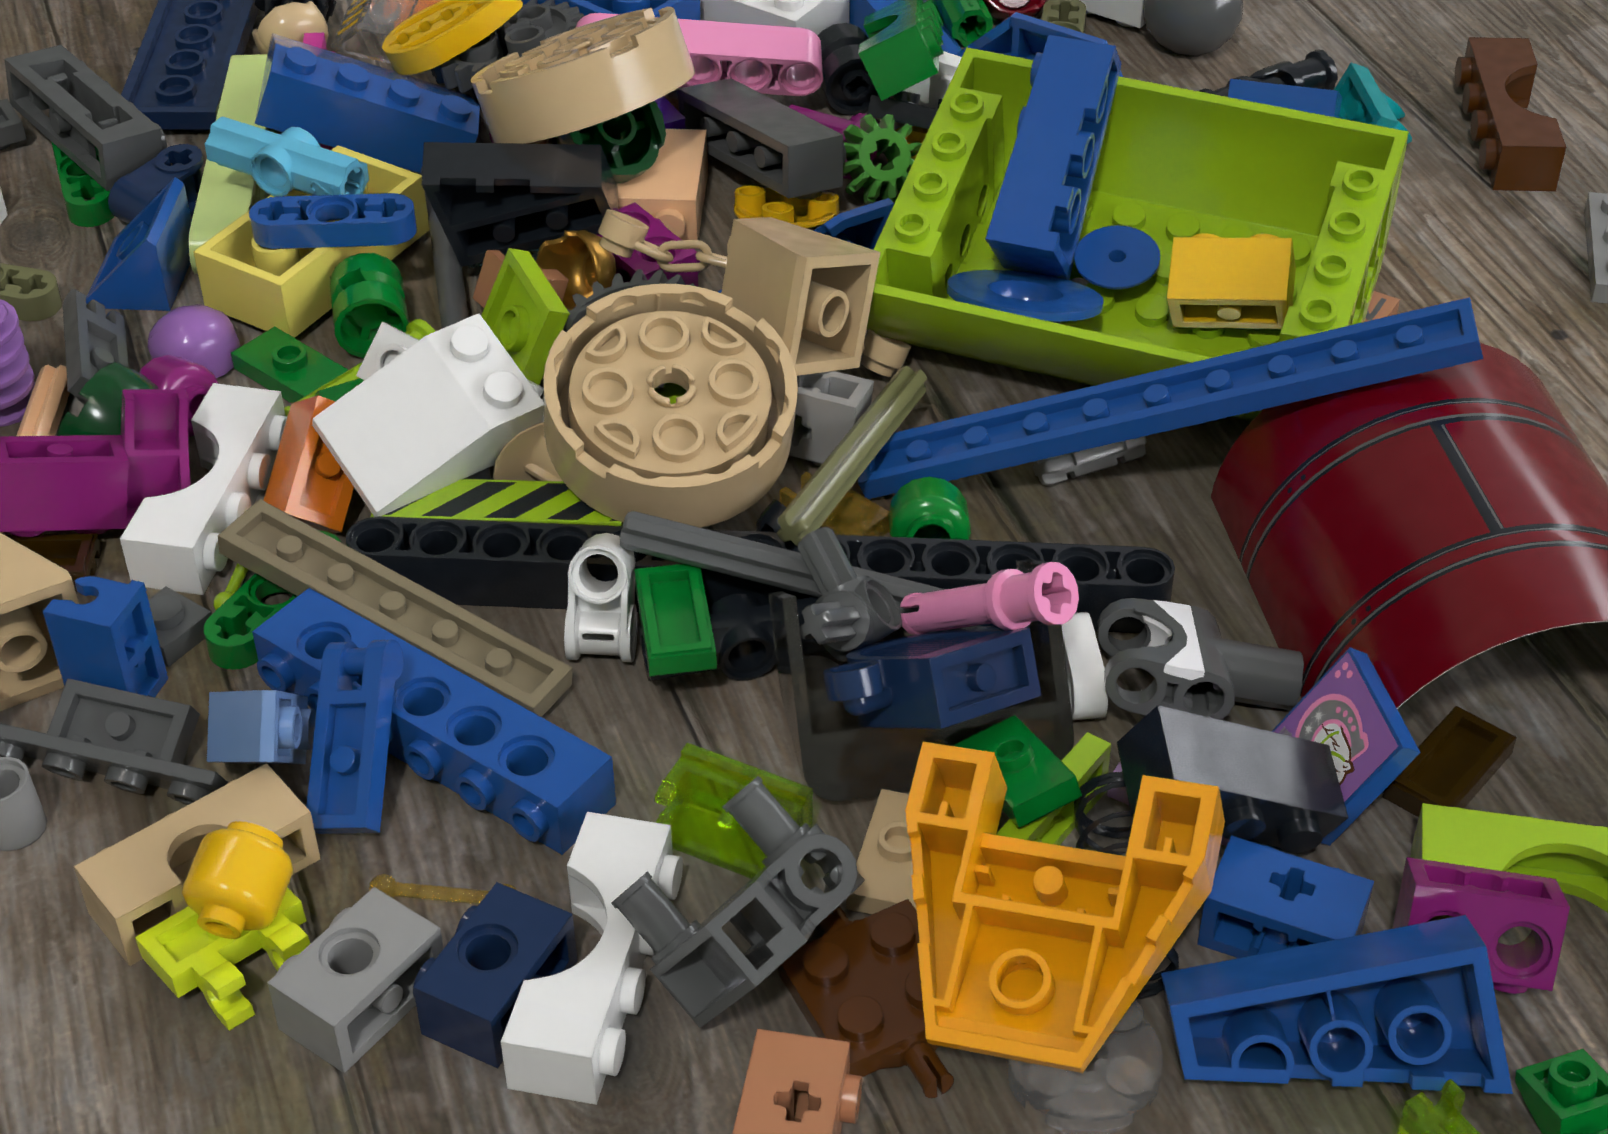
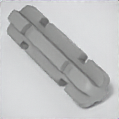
[1033,436,1147,486]

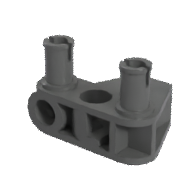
[611,776,865,1028]

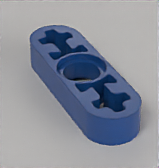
[249,193,417,249]

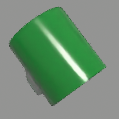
[933,0,993,47]

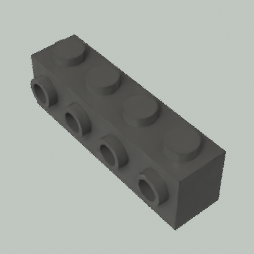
[678,78,846,199]

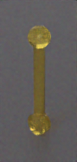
[369,874,516,904]

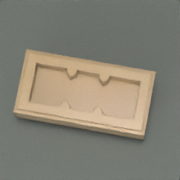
[846,789,917,914]

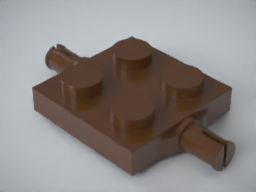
[778,899,954,1098]

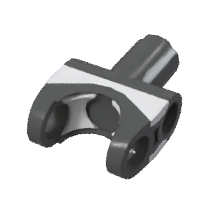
[1097,598,1304,720]

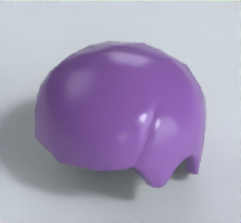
[147,304,241,378]

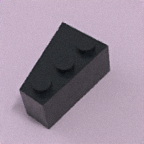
[421,142,618,267]

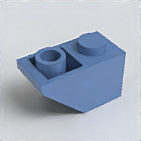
[207,690,316,764]

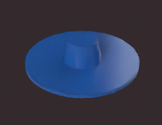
[1074,225,1160,289]

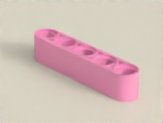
[576,13,823,96]

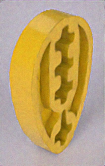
[382,0,523,75]

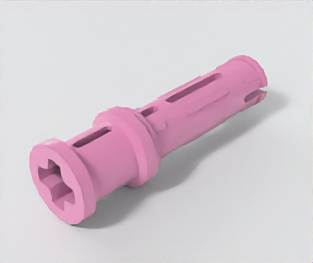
[900,562,1079,635]

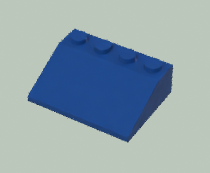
[255,33,480,173]

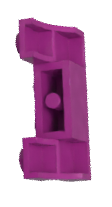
[0,389,191,537]

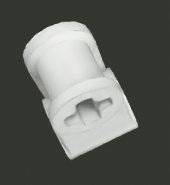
[564,533,637,662]

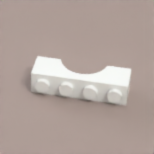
[120,383,288,595]
[501,812,683,1105]

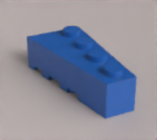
[985,35,1122,280]
[1161,915,1513,1094]

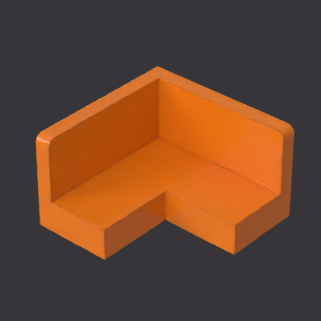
[263,395,354,534]

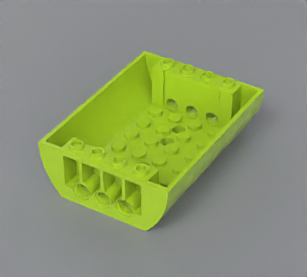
[867,47,1409,421]

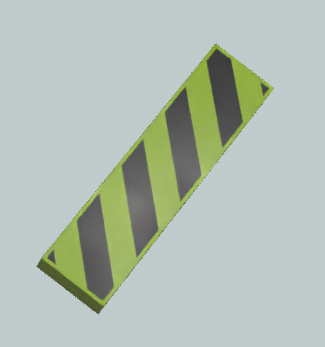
[370,479,623,526]

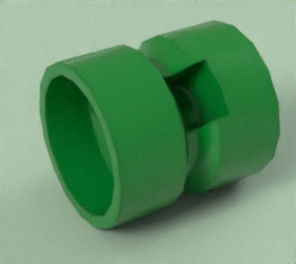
[330,253,409,358]

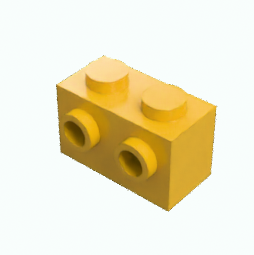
[1167,233,1296,329]

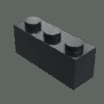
[1116,705,1348,853]

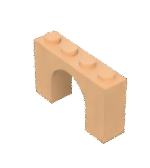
[526,129,708,240]

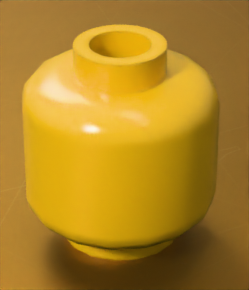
[182,821,293,939]

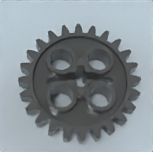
[431,0,584,93]

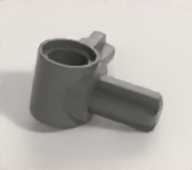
[798,527,902,662]

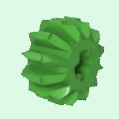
[843,114,922,204]

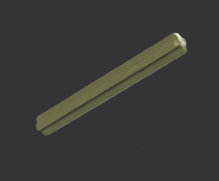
[777,366,927,546]

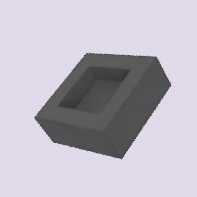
[148,586,212,667]

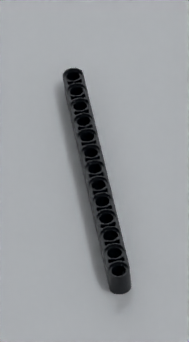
[346,516,1175,633]

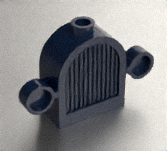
[823,624,1041,729]

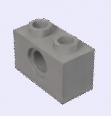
[267,887,444,1073]

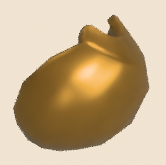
[536,230,616,310]

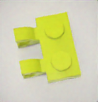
[135,887,310,1031]

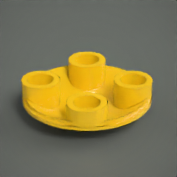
[734,185,840,229]

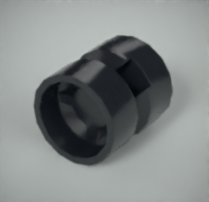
[818,23,879,115]

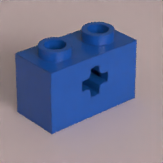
[1197,835,1374,958]

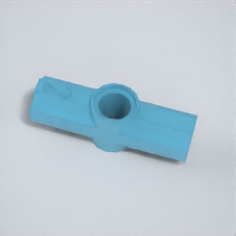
[204,116,369,197]

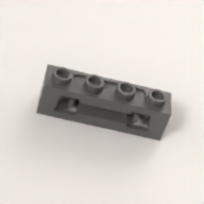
[4,45,167,191]

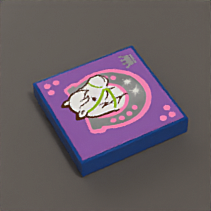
[1272,647,1421,846]

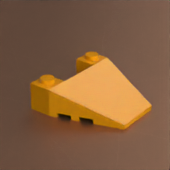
[905,742,1225,1073]

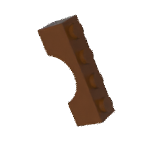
[1455,37,1566,191]

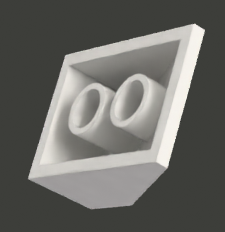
[312,313,544,517]

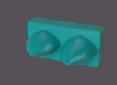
[1334,62,1412,144]

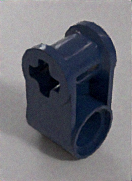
[108,144,204,224]

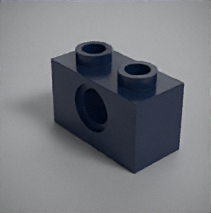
[413,882,578,1069]

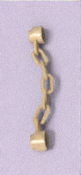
[598,209,911,377]

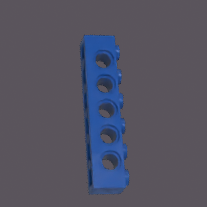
[252,588,616,855]

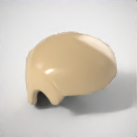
[252,1,329,54]

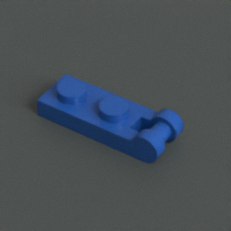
[306,640,404,834]

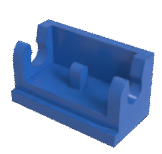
[43,576,168,697]

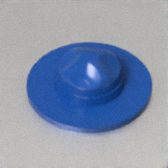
[946,270,1104,324]

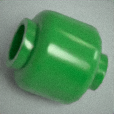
[888,476,971,540]

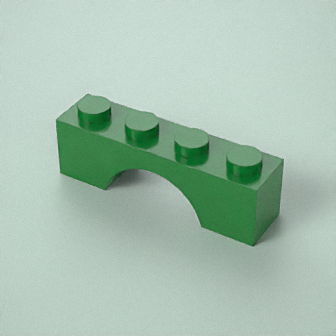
[858,0,944,101]

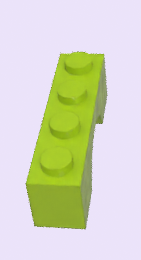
[1411,803,1608,920]

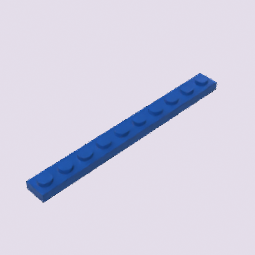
[858,297,1483,500]

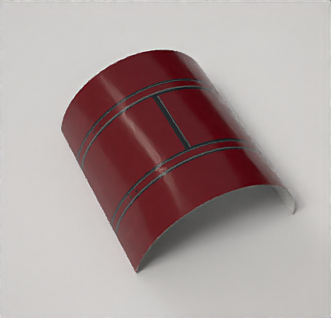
[1211,343,1608,709]

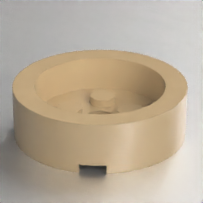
[471,6,695,144]
[543,284,798,528]

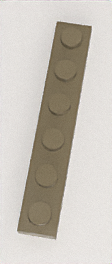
[217,499,573,717]

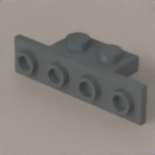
[0,679,229,805]

